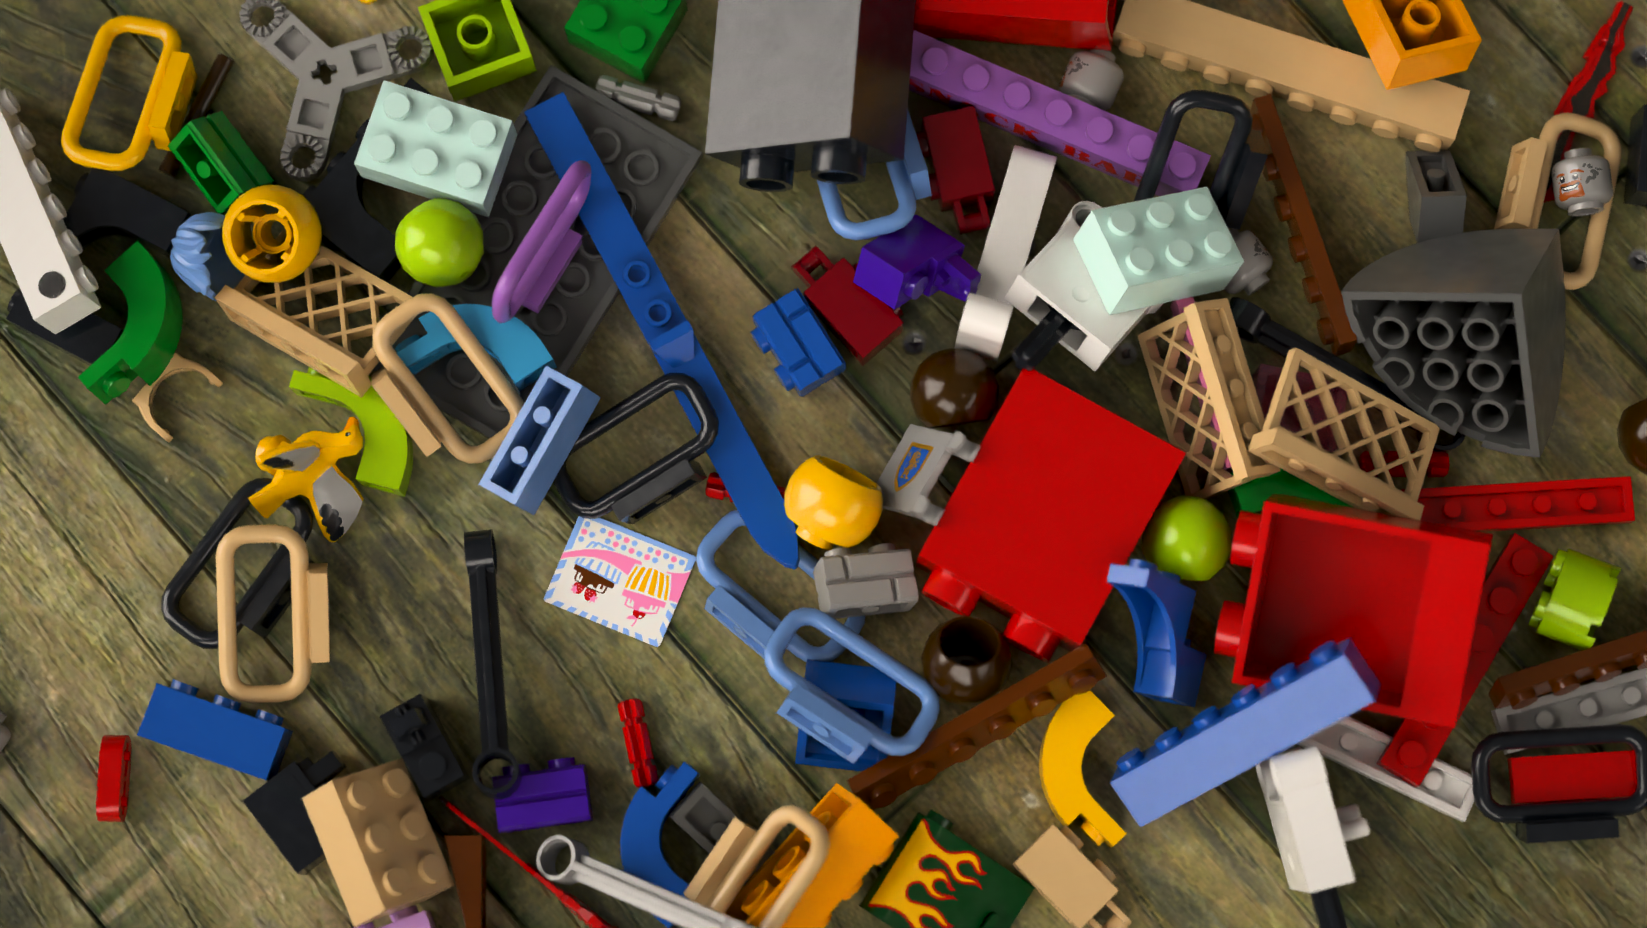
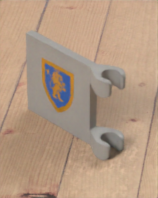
[877,424,981,526]

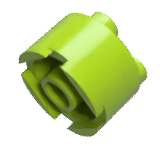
[1528,548,1621,651]

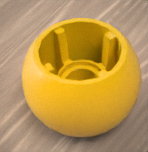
[222,185,322,283]
[784,455,883,550]

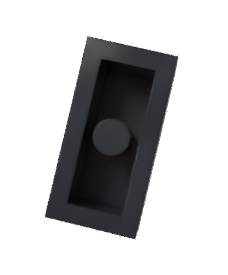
[380,694,471,800]
[243,751,346,875]

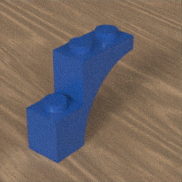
[1107,559,1207,708]

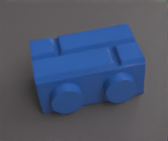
[750,288,846,397]

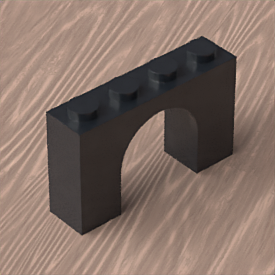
[302,78,432,283]
[6,168,192,366]

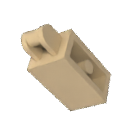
[1012,824,1132,928]

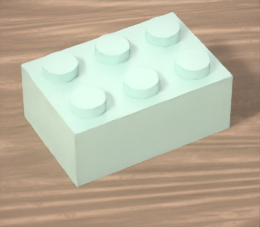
[354,80,517,217]
[1073,187,1244,315]

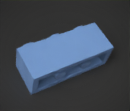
[478,366,601,515]

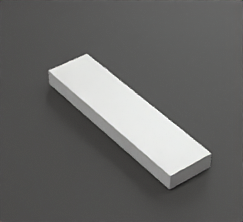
[1296,716,1475,822]

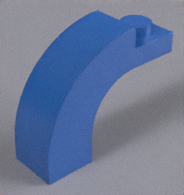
[620,762,700,928]

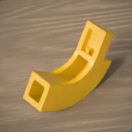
[1039,690,1127,848]

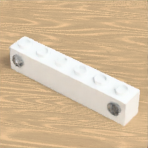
[0,88,101,335]

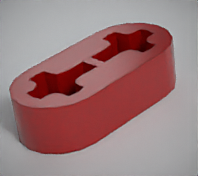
[96,734,132,822]

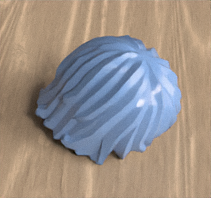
[170,212,245,301]

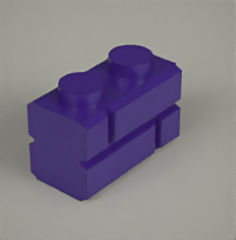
[492,757,593,833]

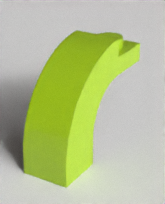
[289,367,413,497]

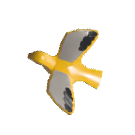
[248,416,364,543]

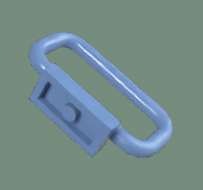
[816,109,932,241]
[696,510,865,662]
[764,607,940,764]

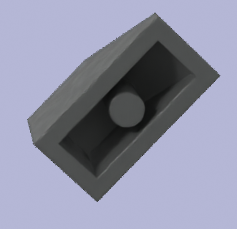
[1405,150,1467,243]

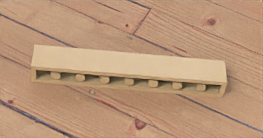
[1112,0,1470,152]

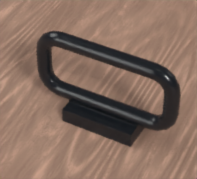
[1133,90,1268,230]
[553,372,719,525]
[161,478,315,649]
[1471,724,1647,843]

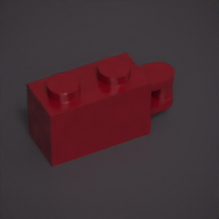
[916,106,995,235]
[791,246,904,366]

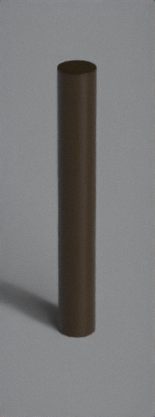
[159,53,234,178]

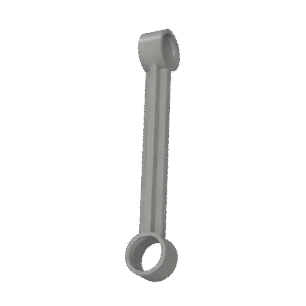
[536,835,757,928]

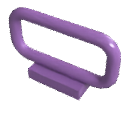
[492,160,592,323]

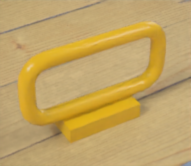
[61,15,198,171]

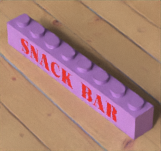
[909,30,1211,196]

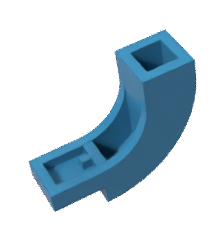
[395,304,557,391]

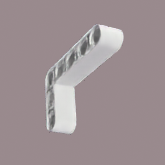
[955,145,1057,362]

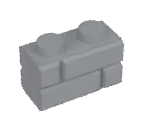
[813,543,919,619]

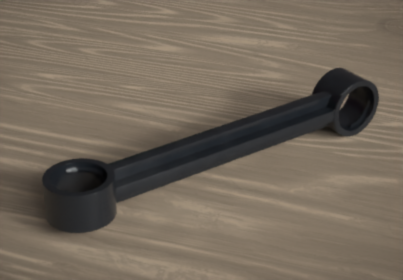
[1229,297,1466,453]
[464,529,522,799]

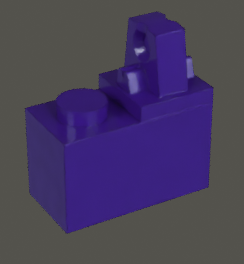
[853,214,981,310]

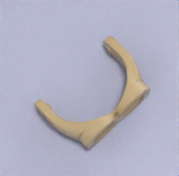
[132,352,223,443]

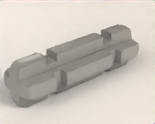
[595,75,681,121]

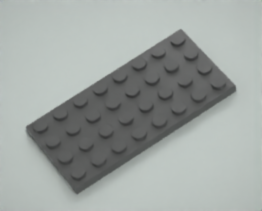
[372,65,703,439]

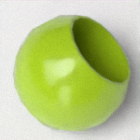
[395,198,484,288]
[1142,495,1231,581]

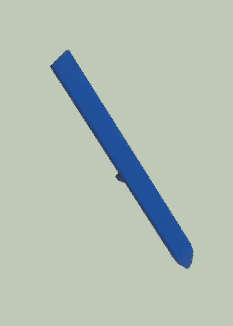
[524,92,800,569]

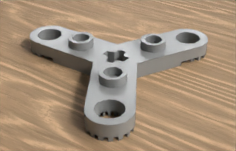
[239,0,433,182]

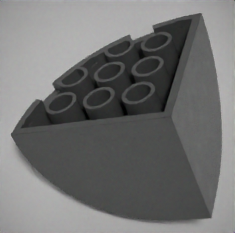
[1341,229,1566,457]

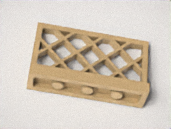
[215,228,418,398]
[1137,298,1280,500]
[1248,348,1440,520]

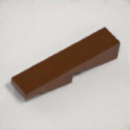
[445,835,487,928]

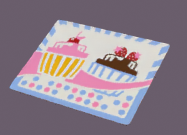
[544,516,696,647]

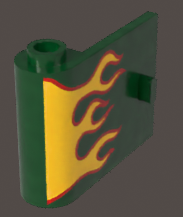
[859,809,1035,928]

